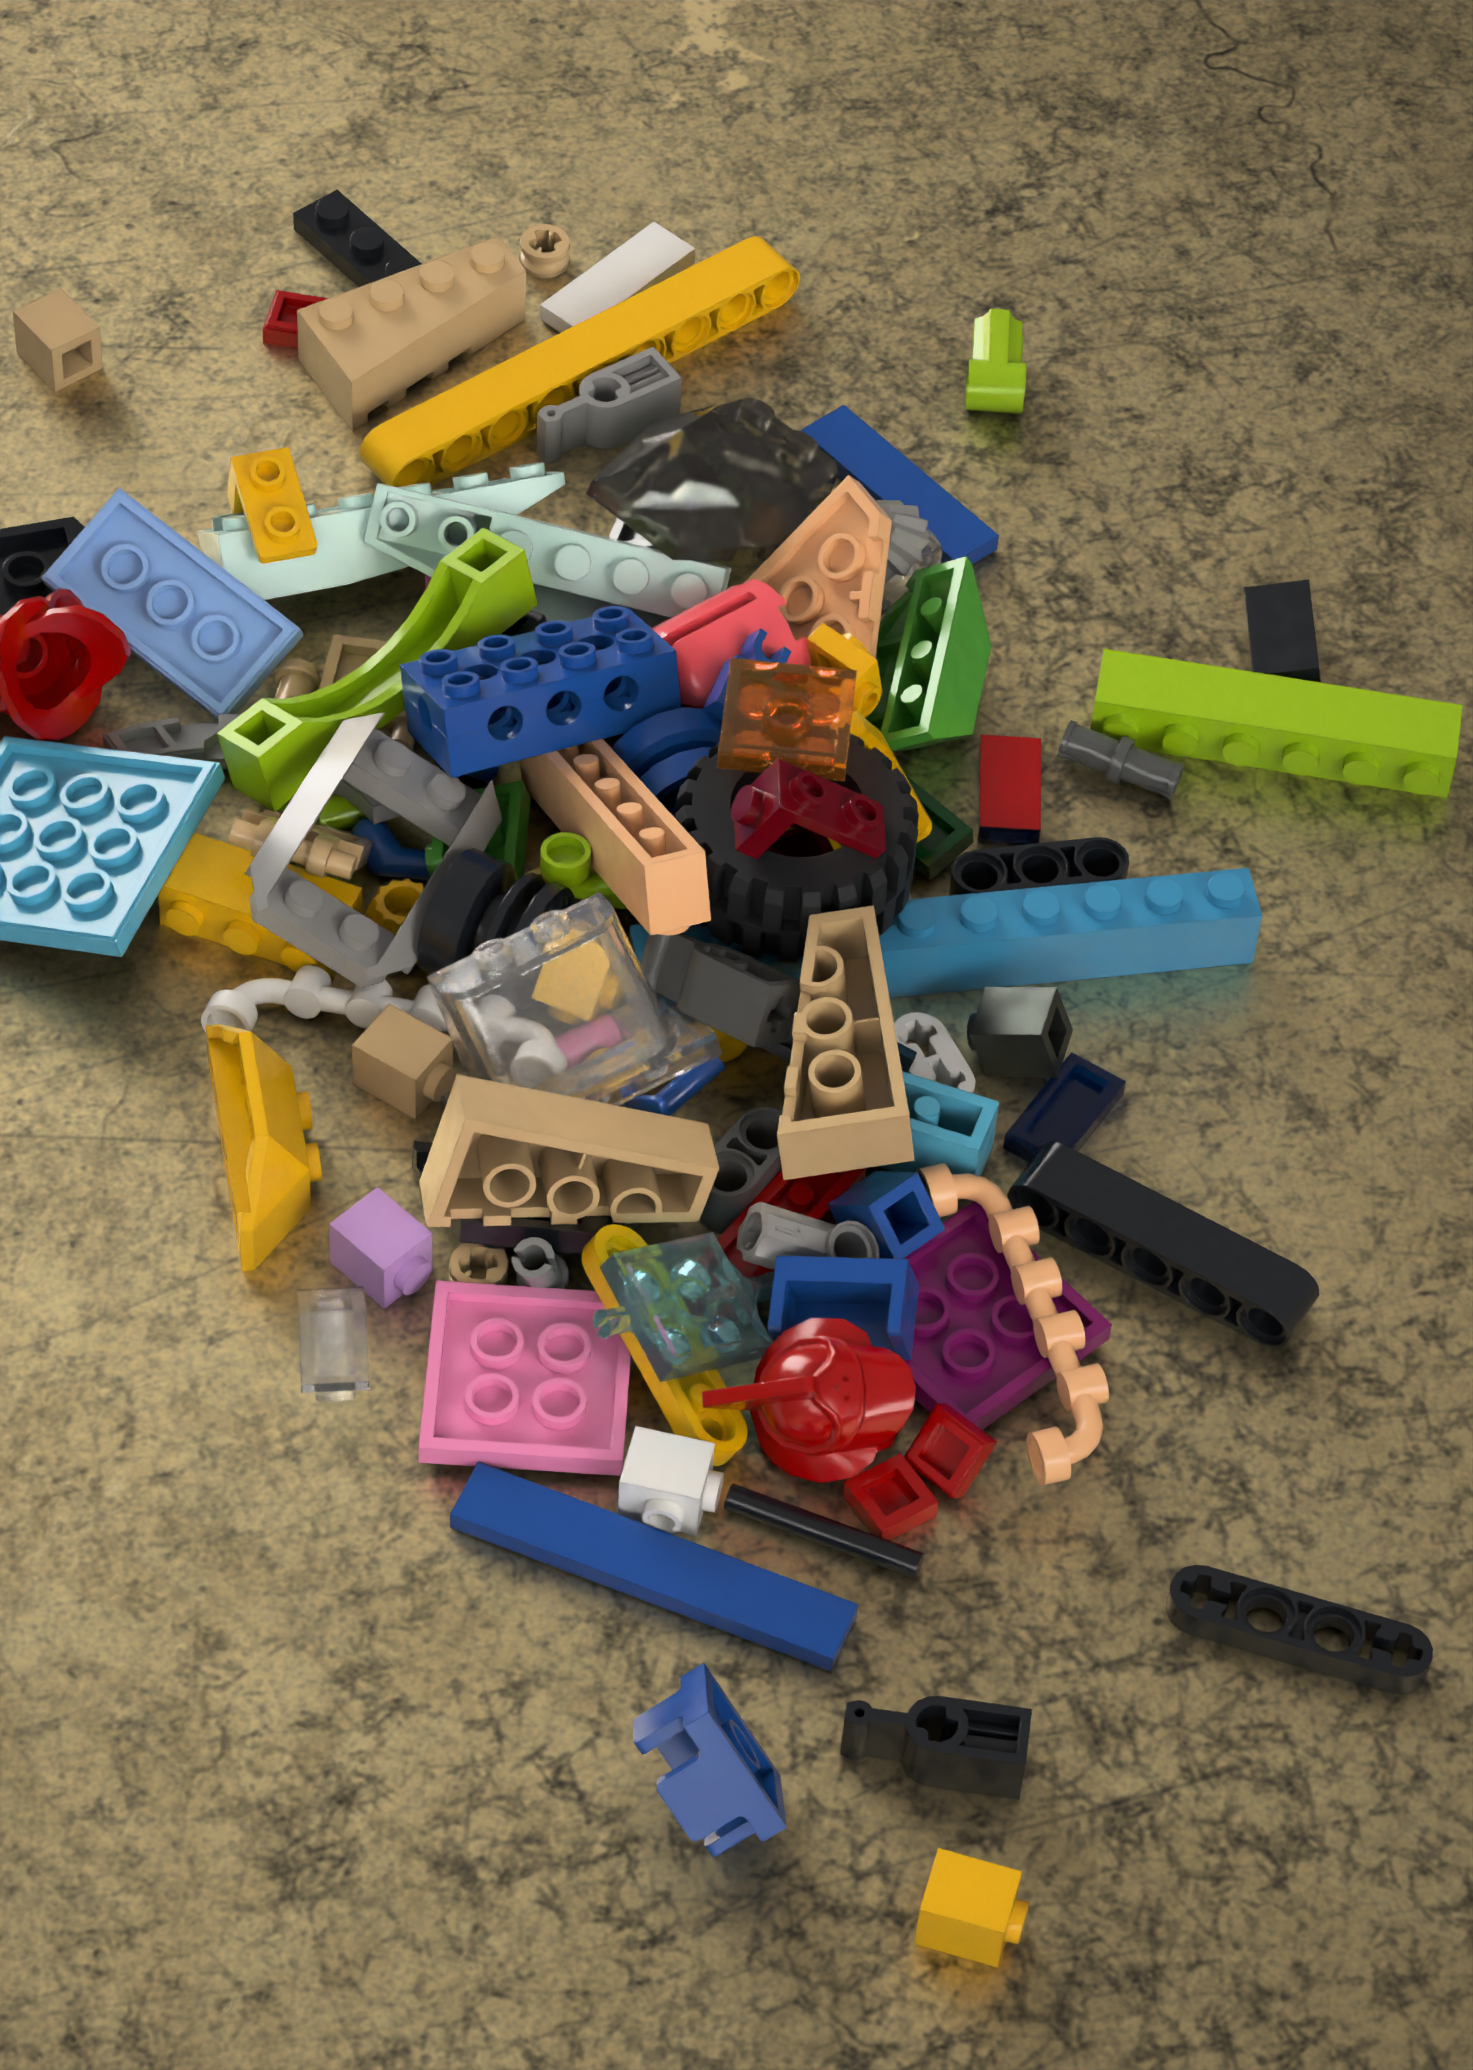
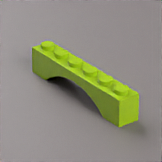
[217,528,538,812]

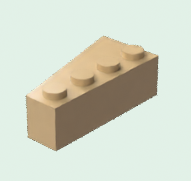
[297,236,526,432]
[777,905,914,1180]

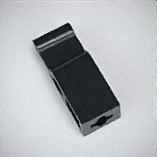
[840,1696,1032,1800]

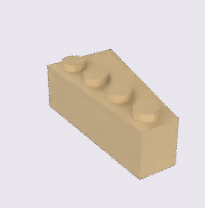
[419,1074,719,1227]

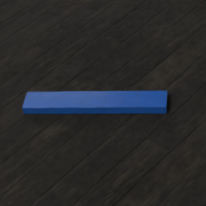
[450,1462,858,1671]

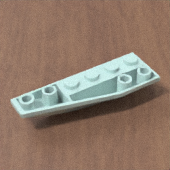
[197,462,566,600]
[364,483,731,628]

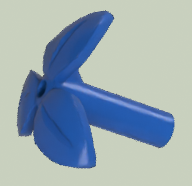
[617,1048,726,1116]

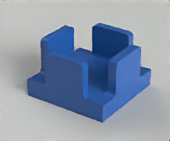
[633,1663,787,1857]

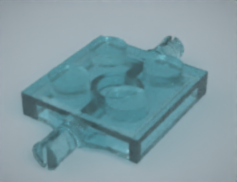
[592,1232,774,1382]

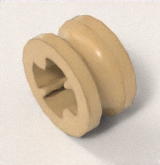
[519,224,570,279]
[449,1243,508,1285]

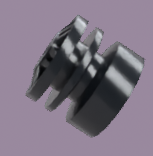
[417,848,574,1011]

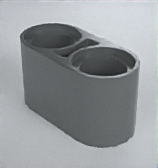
[699,1107,782,1234]

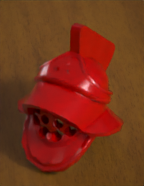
[0,588,132,742]
[702,1318,916,1483]

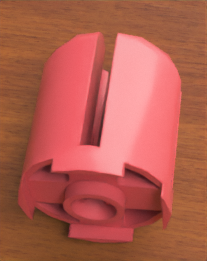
[652,579,810,709]

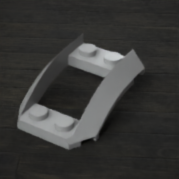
[245,712,503,988]

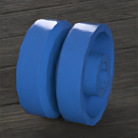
[612,707,734,818]

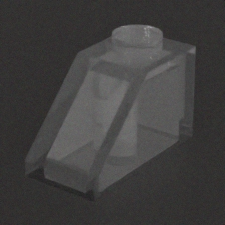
[297,1286,370,1402]

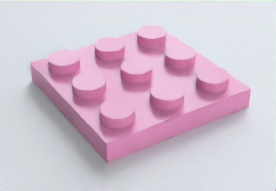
[418,1281,631,1476]

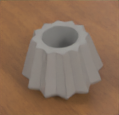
[876,500,930,582]

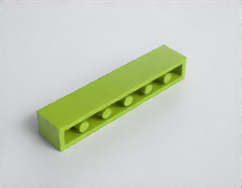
[1090,648,1463,798]

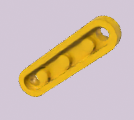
[581,1224,748,1466]

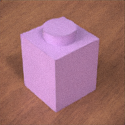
[329,1187,432,1309]

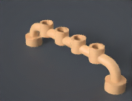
[916,1163,1109,1486]

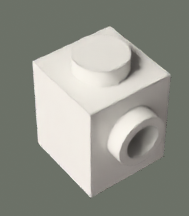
[617,1426,724,1536]

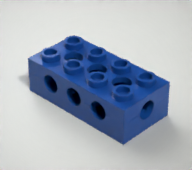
[400,606,681,778]

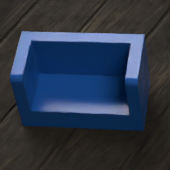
[768,1256,919,1360]

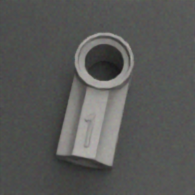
[736,1202,879,1270]

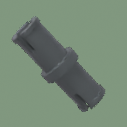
[1057,720,1185,800]

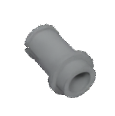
[512,1237,569,1289]

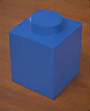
[828,1171,945,1259]

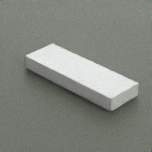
[540,222,695,333]

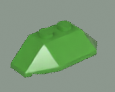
[865,556,991,752]

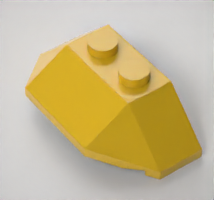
[206,1024,322,1272]

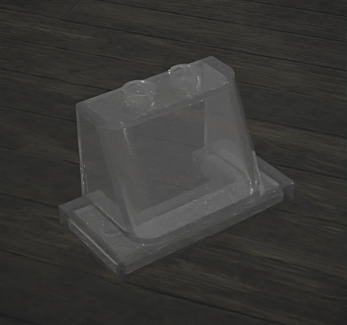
[427,892,723,1107]

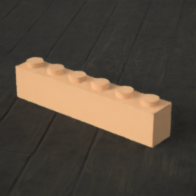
[520,739,711,935]

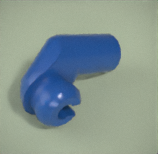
[352,818,430,881]

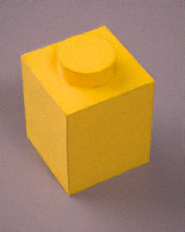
[914,1848,1030,1968]

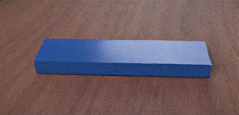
[800,405,999,565]

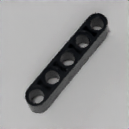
[1007,1142,1319,1348]

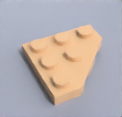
[744,475,892,703]

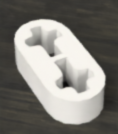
[894,1012,976,1093]

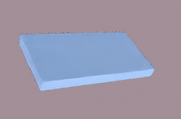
[41,488,304,720]

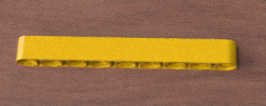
[359,236,800,487]

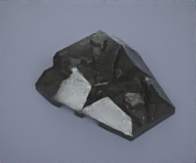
[586,397,839,561]

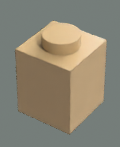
[13,288,103,392]
[352,1003,456,1120]

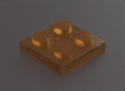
[717,658,857,781]

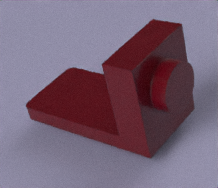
[731,758,886,859]

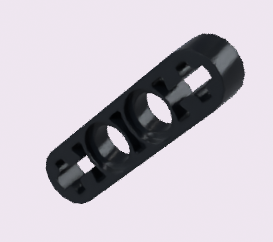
[1166,1565,1433,1695]

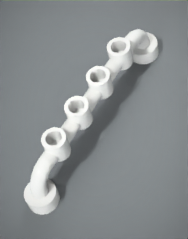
[201,965,566,1093]

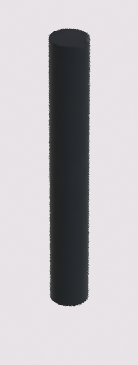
[724,1483,925,1579]

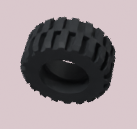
[675,722,919,964]

